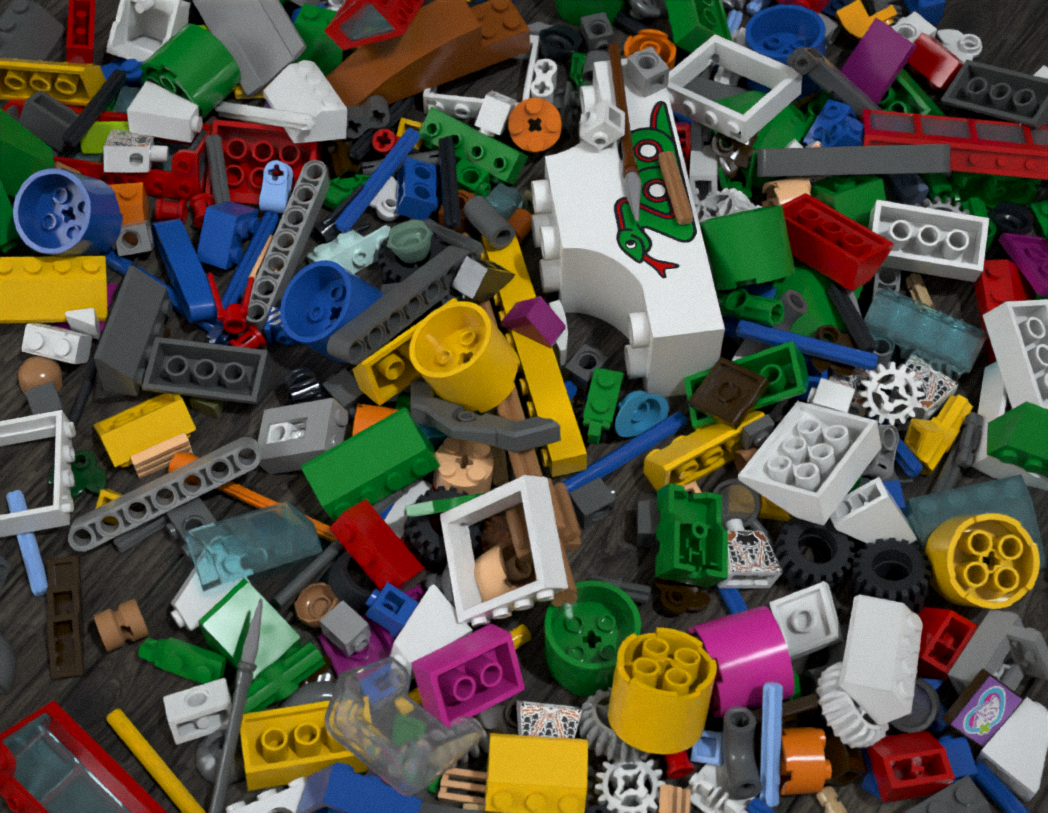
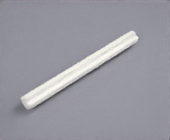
[215,102,315,131]

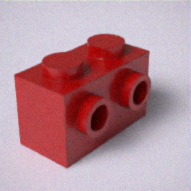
[907,32,964,91]

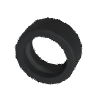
[329,551,381,610]

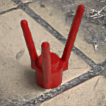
[208,273,254,334]

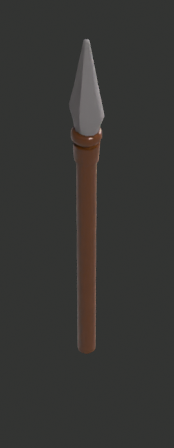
[608,43,641,222]

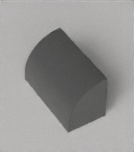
[19,90,79,153]

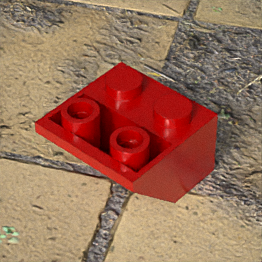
[914,607,979,689]
[866,730,955,803]

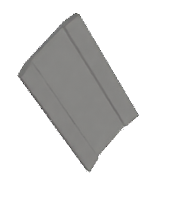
[192,0,307,97]

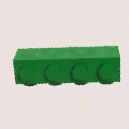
[419,107,529,186]

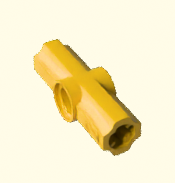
[914,395,973,475]

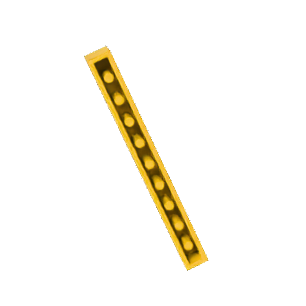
[480,234,587,477]

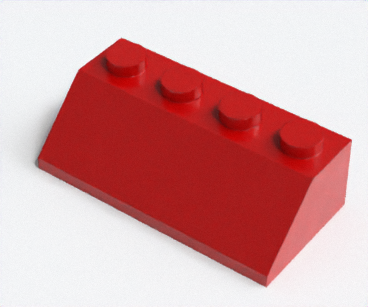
[782,193,894,291]
[974,259,1035,366]

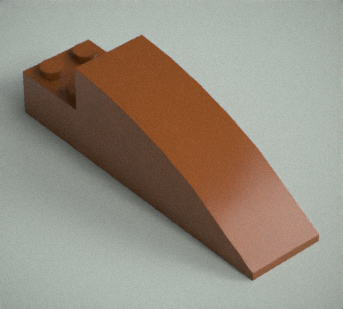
[325,0,530,107]

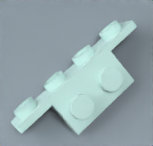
[306,225,391,274]

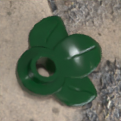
[48,450,107,501]

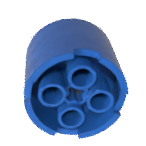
[745,5,826,104]
[13,168,123,256]
[280,260,384,364]

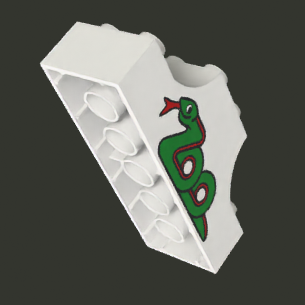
[531,58,725,397]

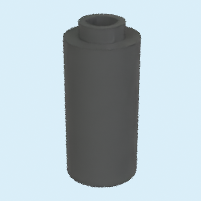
[463,196,515,249]

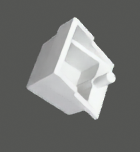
[106,0,190,62]

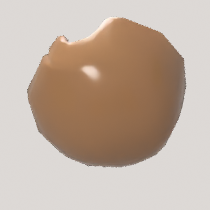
[18,356,63,395]
[294,583,341,629]

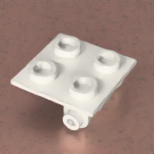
[686,761,760,813]

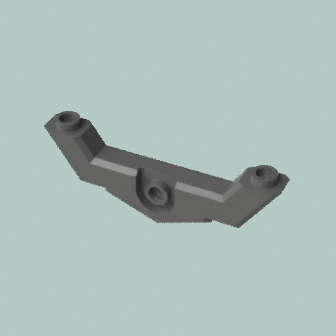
[787,47,883,122]
[411,380,561,453]

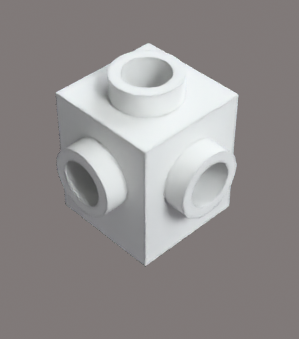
[580,100,625,150]

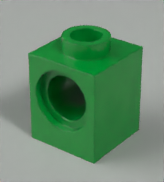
[456,158,491,198]

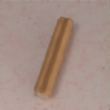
[658,151,693,226]

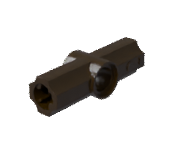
[325,136,360,180]

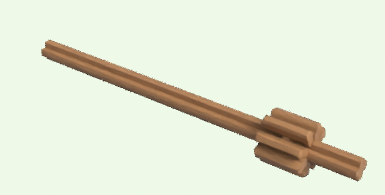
[462,232,581,607]

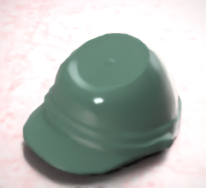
[387,220,433,264]

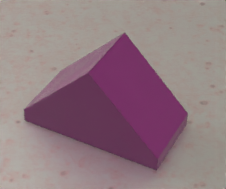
[502,296,565,348]

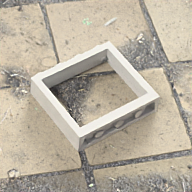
[423,35,539,119]
[667,35,802,144]
[0,410,76,537]
[440,475,568,627]

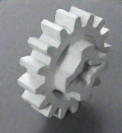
[858,362,925,425]
[594,757,665,813]

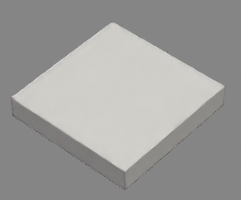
[769,581,843,660]

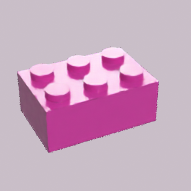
[411,623,525,730]

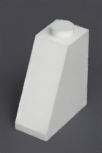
[127,81,202,143]
[689,145,718,207]
[830,477,917,544]
[171,537,251,631]
[390,584,472,682]
[975,697,1048,804]

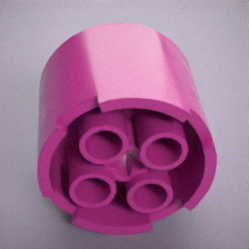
[688,606,794,718]

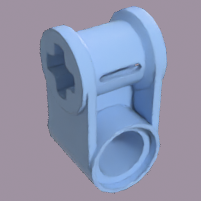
[259,160,293,214]

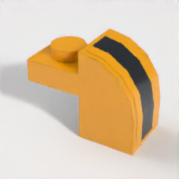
[835,0,897,42]

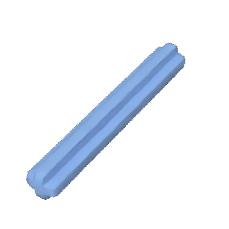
[6,490,49,597]
[760,682,783,808]

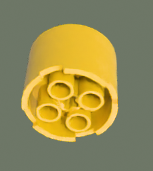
[409,301,520,413]
[925,513,1040,609]
[608,628,717,754]

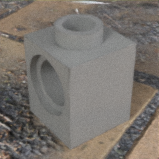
[626,46,670,98]
[112,220,155,256]
[320,600,371,657]

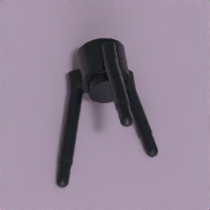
[313,184,371,244]

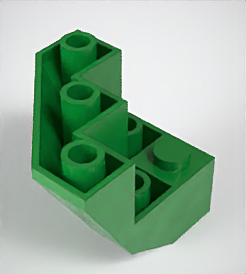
[712,90,806,191]
[755,261,863,342]

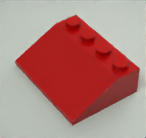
[205,119,324,205]

